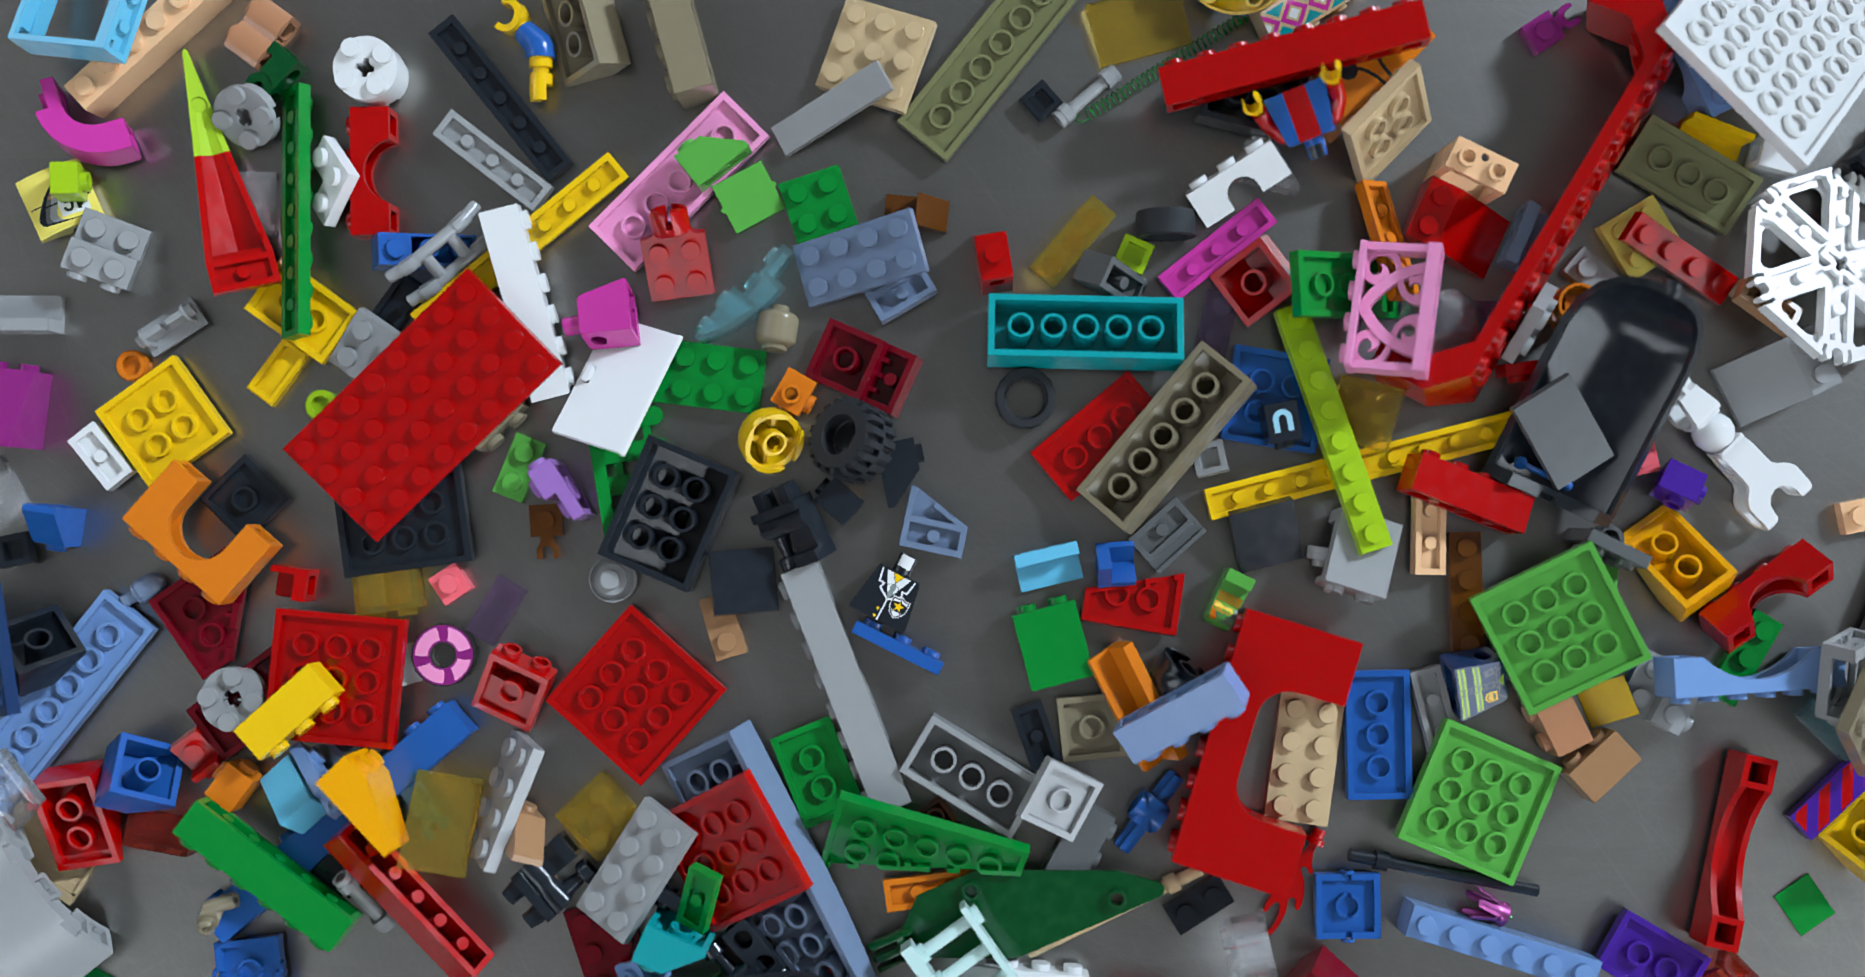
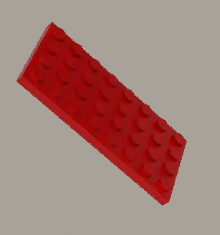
[283,269,563,542]

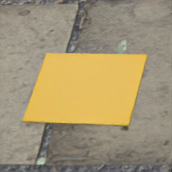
[1578,675,1640,728]

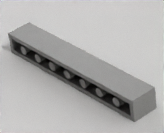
[778,561,912,807]

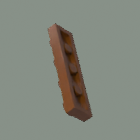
[1446,531,1485,653]

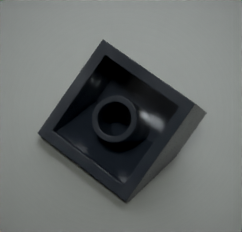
[7,604,86,697]

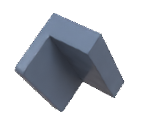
[1496,200,1549,273]

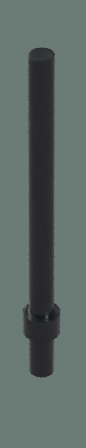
[1347,848,1540,897]

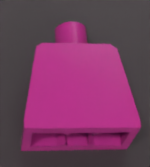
[562,278,641,350]

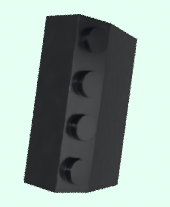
[597,434,743,592]

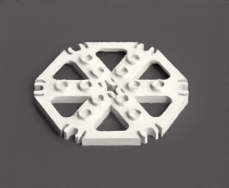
[1744,167,1865,367]

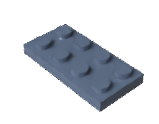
[793,208,930,308]

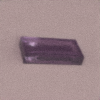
[465,575,528,646]

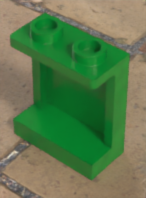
[1011,595,1093,692]

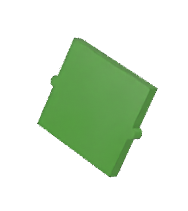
[711,160,785,234]

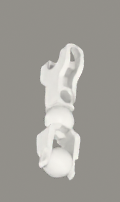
[1667,377,1812,531]

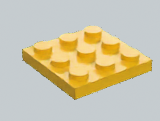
[94,355,233,487]

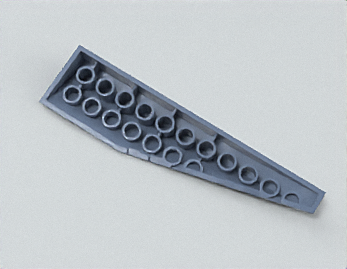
[660,719,876,977]

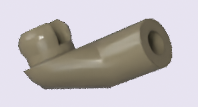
[196,891,240,935]

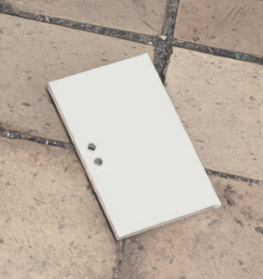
[552,323,683,457]

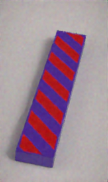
[1785,756,1865,840]

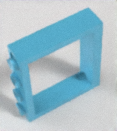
[7,0,148,64]

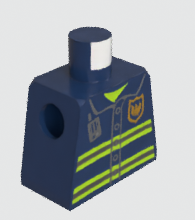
[1439,647,1509,722]

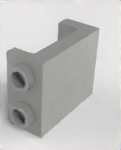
[1314,507,1403,605]

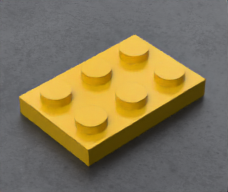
[244,256,357,365]

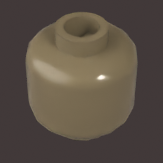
[755,304,799,353]

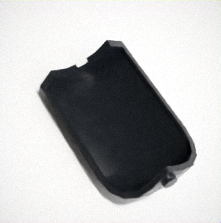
[1482,275,1704,529]

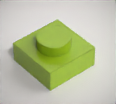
[1115,233,1155,276]

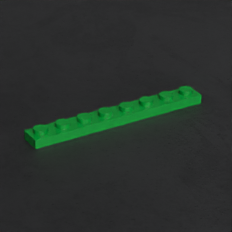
[282,82,313,341]

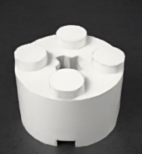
[333,36,409,106]

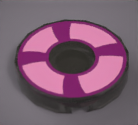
[411,623,477,687]

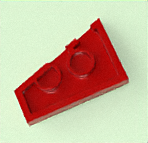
[1080,573,1185,637]

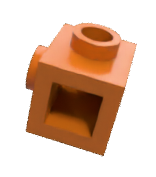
[770,367,819,418]
[204,758,263,813]

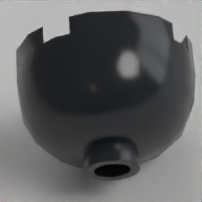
[1149,647,1206,697]

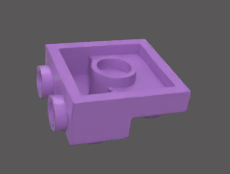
[527,457,597,521]

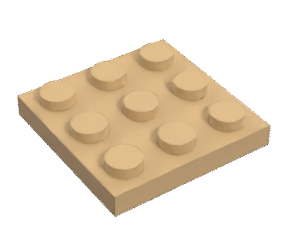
[815,0,937,115]
[1341,59,1432,182]

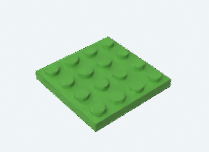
[1468,540,1652,716]
[1393,717,1563,886]

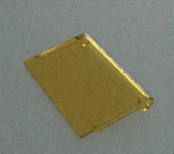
[1085,0,1192,68]
[396,769,485,878]

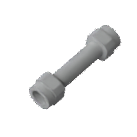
[1052,64,1122,128]
[332,869,397,933]

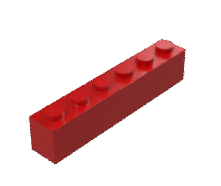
[323,821,495,977]

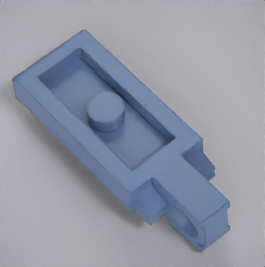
[290,741,343,820]

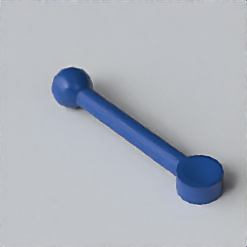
[1514,456,1573,492]

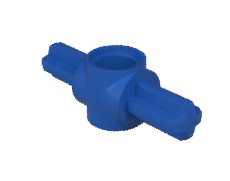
[1114,769,1183,854]

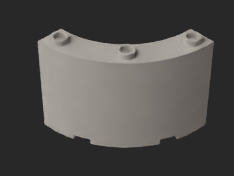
[0,812,114,977]

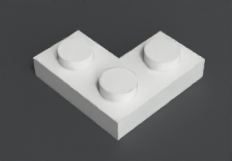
[312,135,360,227]

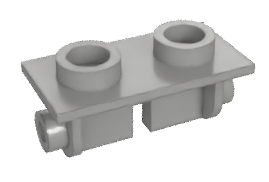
[135,296,208,358]

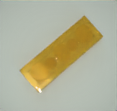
[1029,194,1116,289]

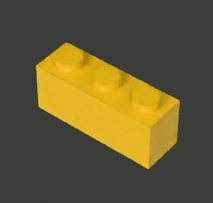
[233,662,345,760]

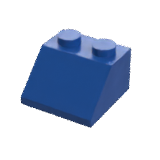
[94,732,184,813]

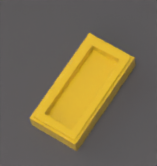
[246,339,312,407]

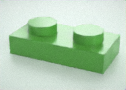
[493,432,549,503]

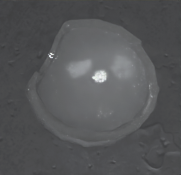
[1397,288,1482,354]

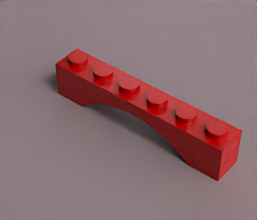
[1689,749,1778,953]

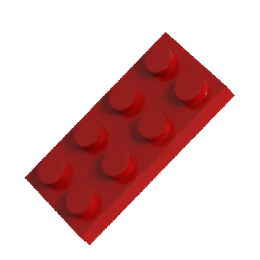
[1030,371,1152,502]

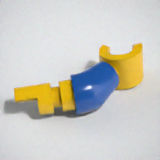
[494,0,556,102]

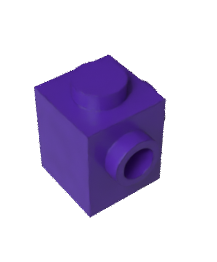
[1649,458,1708,512]

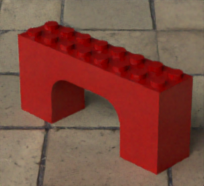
[1167,608,1364,900]

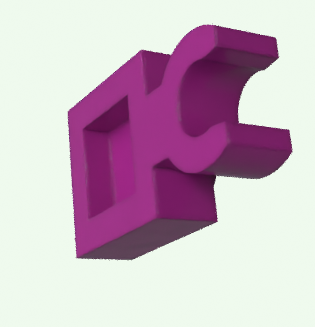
[1518,3,1581,57]

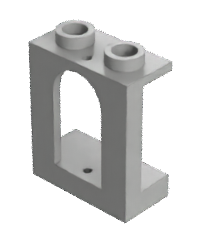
[1814,627,1865,726]

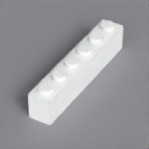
[478,204,576,403]

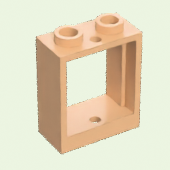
[1423,136,1519,205]

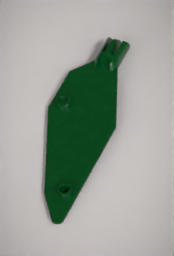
[867,870,1165,973]

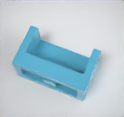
[260,754,327,834]

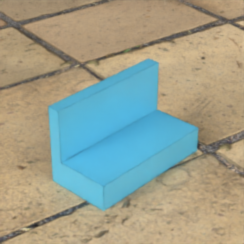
[1012,540,1084,593]

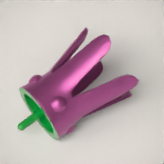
[1461,886,1513,927]

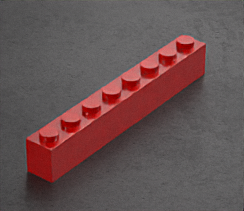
[1158,0,1432,113]

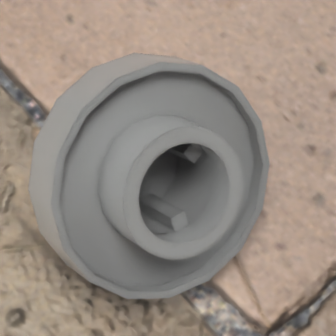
[588,557,638,603]

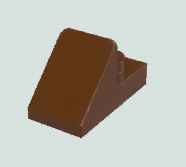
[884,193,950,234]

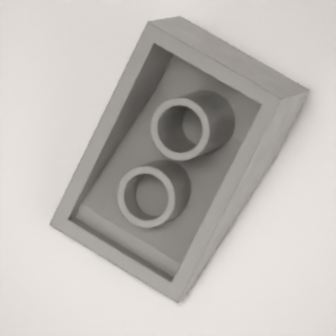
[1710,324,1843,427]

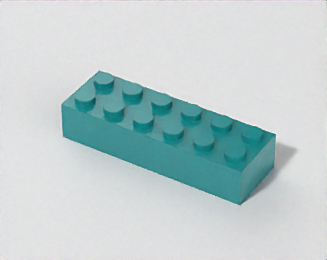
[987,293,1184,371]

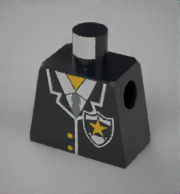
[849,552,920,634]

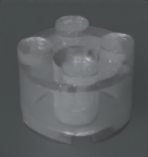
[1219,911,1278,977]

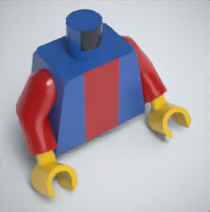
[1241,60,1347,161]

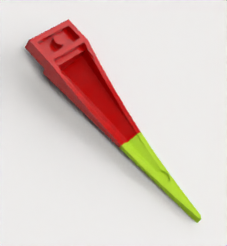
[182,49,282,297]

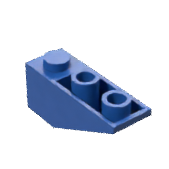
[371,232,476,271]

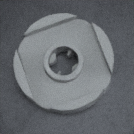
[211,83,280,150]
[197,666,268,732]

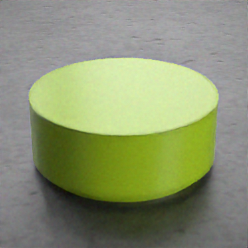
[305,390,336,419]

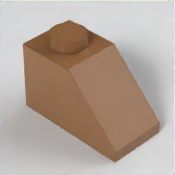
[504,800,545,867]

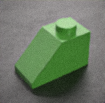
[674,136,752,192]

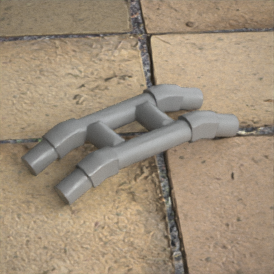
[385,201,488,307]

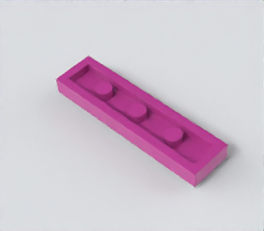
[1157,197,1277,298]

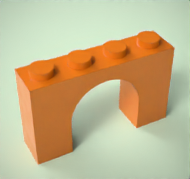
[121,460,283,605]

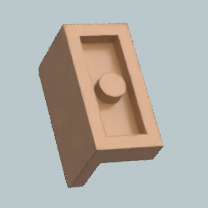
[1728,277,1804,338]

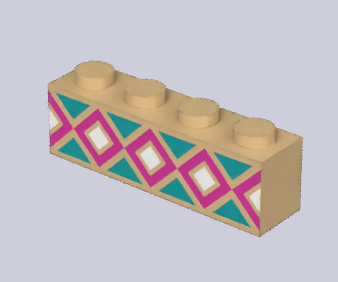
[1249,0,1350,41]

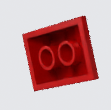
[1401,176,1510,280]
[28,759,123,871]

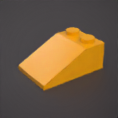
[1623,504,1738,623]
[315,747,409,857]

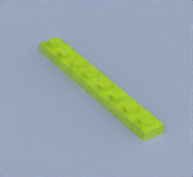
[1273,306,1393,556]

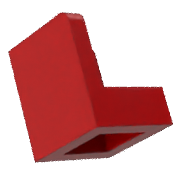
[270,564,320,602]

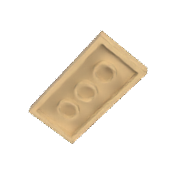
[1262,692,1344,827]

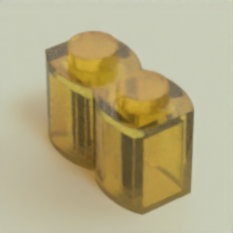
[352,568,427,617]

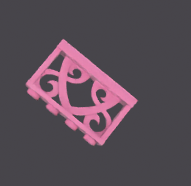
[1339,240,1445,380]

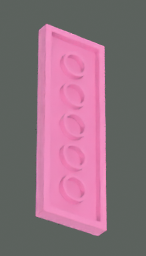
[589,91,770,273]

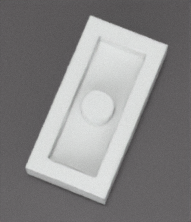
[67,421,137,491]

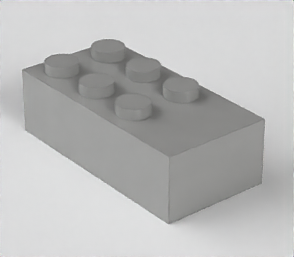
[899,712,1036,839]

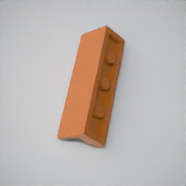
[1087,641,1188,772]

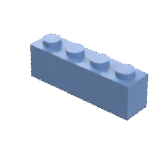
[1113,661,1250,765]

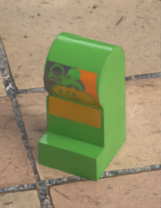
[1203,566,1256,632]

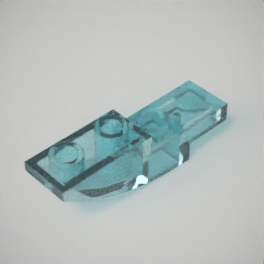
[694,243,795,344]

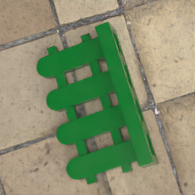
[589,406,667,536]

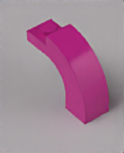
[35,77,142,166]

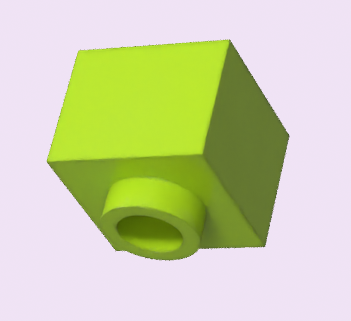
[49,161,92,202]

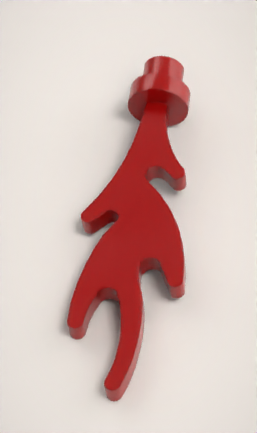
[1262,826,1326,935]

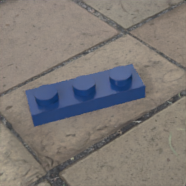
[851,617,944,675]

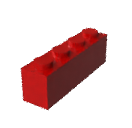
[1396,449,1535,535]

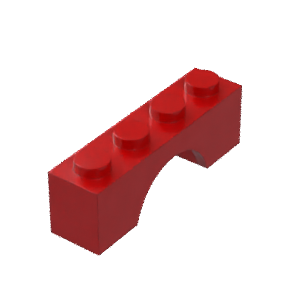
[345,106,399,240]
[1699,538,1834,654]

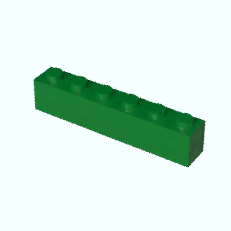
[172,796,364,953]

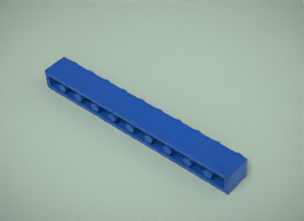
[198,700,480,944]

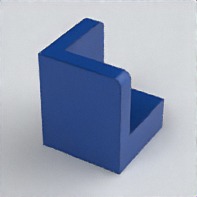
[1095,541,1137,588]

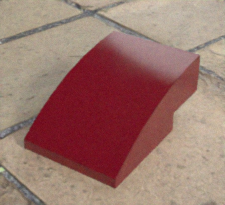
[804,318,923,419]

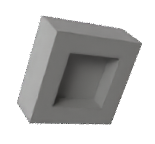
[1194,439,1230,479]

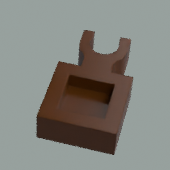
[529,504,565,559]

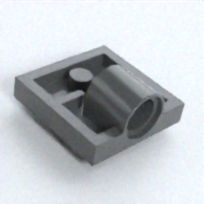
[1563,525,1652,572]

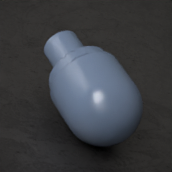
[120,573,166,606]

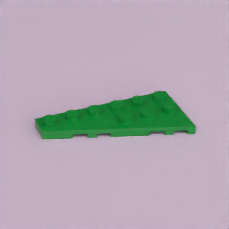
[821,790,1030,876]

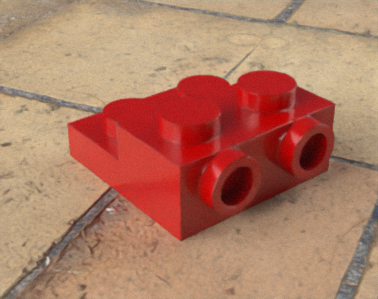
[471,642,558,733]

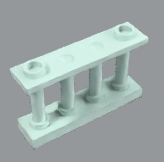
[900,900,1019,977]

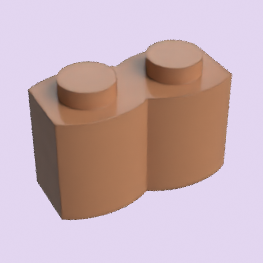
[224,0,301,71]

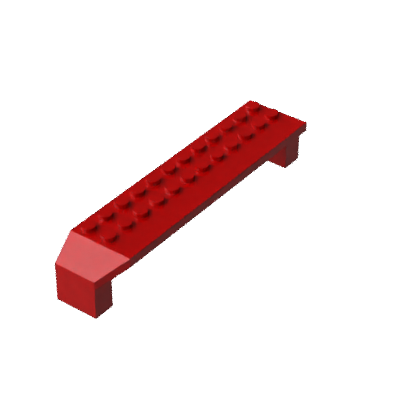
[1372,0,1676,407]

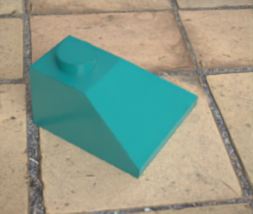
[631,907,717,974]

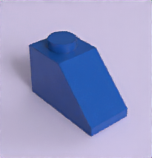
[22,503,87,552]

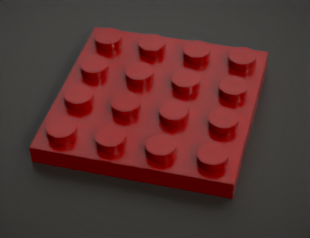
[545,604,728,786]
[266,608,409,750]
[669,768,813,933]

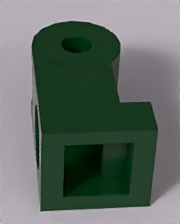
[245,40,309,104]

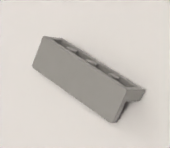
[0,295,65,334]

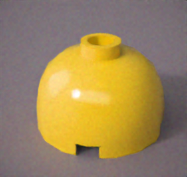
[738,407,804,474]

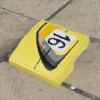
[15,158,104,243]

